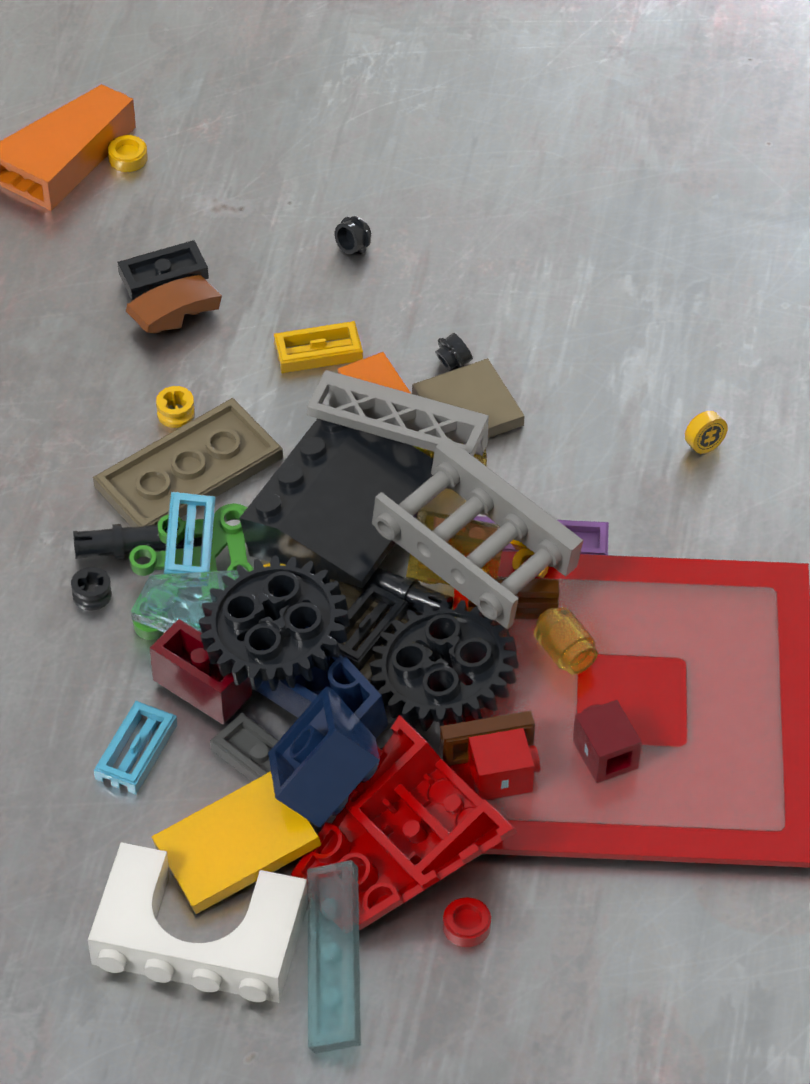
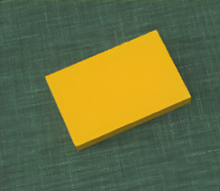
[151,771,321,914]

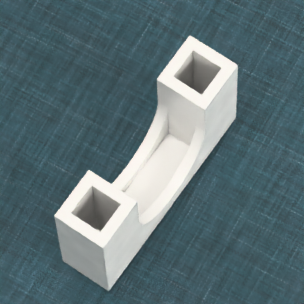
[88,842,308,1003]

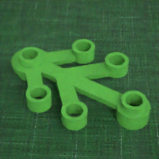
[129,503,253,640]

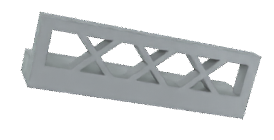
[307,370,489,457]

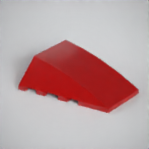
[291,715,517,937]

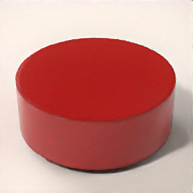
[443,897,491,948]

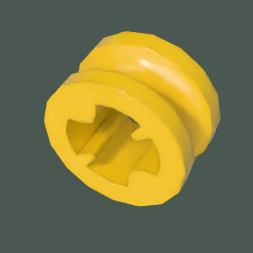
[156,386,195,428]

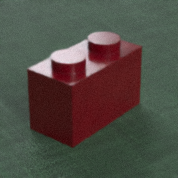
[150,619,252,725]

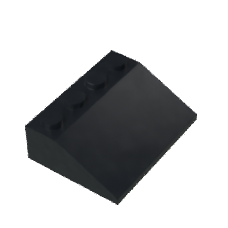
[239,418,433,588]

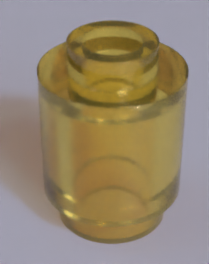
[534,607,598,675]

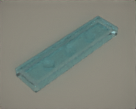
[307,860,361,1054]

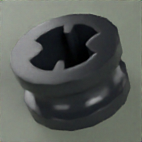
[71,567,112,611]

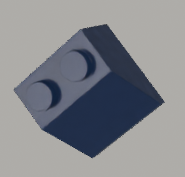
[268,686,380,828]

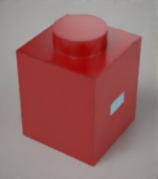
[468,728,541,800]

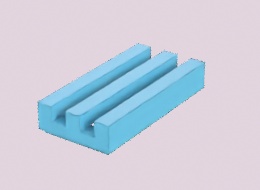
[163,492,215,583]
[94,701,177,795]

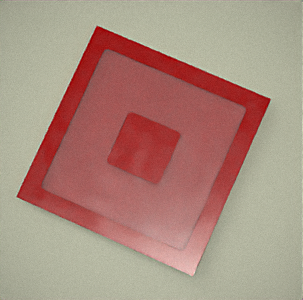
[449,549,810,868]

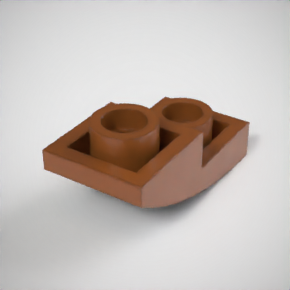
[126,275,222,333]

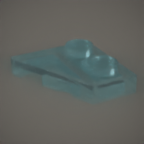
[131,570,239,633]

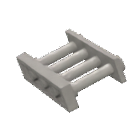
[372,437,583,629]

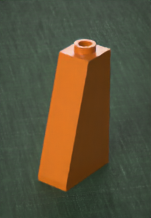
[0,84,136,211]

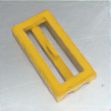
[274,321,363,373]

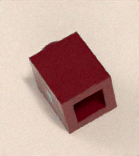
[573,700,642,783]

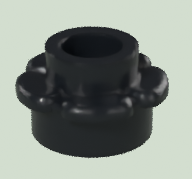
[334,216,371,254]
[435,333,473,371]

